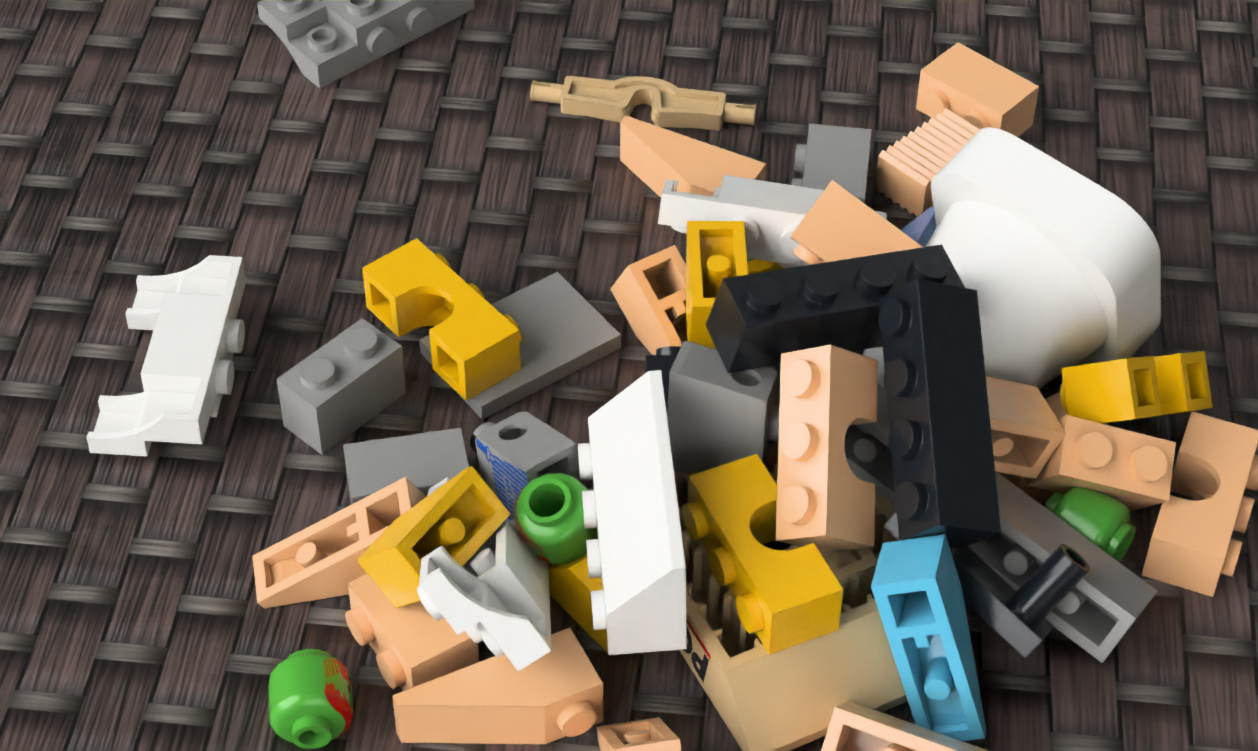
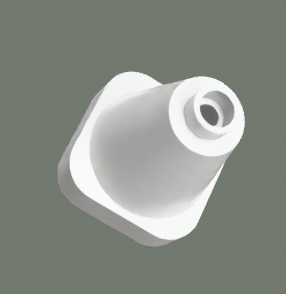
[862,127,1161,389]

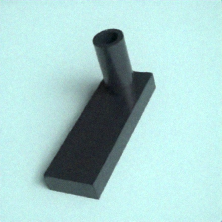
[883,512,1090,658]

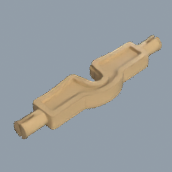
[530,76,757,131]

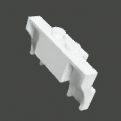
[658,175,887,269]
[87,255,246,457]
[417,477,552,672]

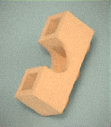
[776,345,878,552]
[1141,411,1258,597]

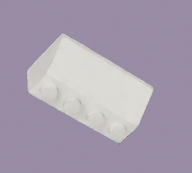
[577,370,687,655]

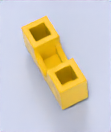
[362,238,522,401]
[1060,351,1213,423]
[682,454,844,655]

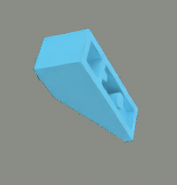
[871,534,987,741]

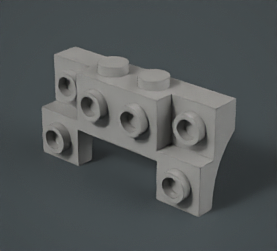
[257,0,475,89]

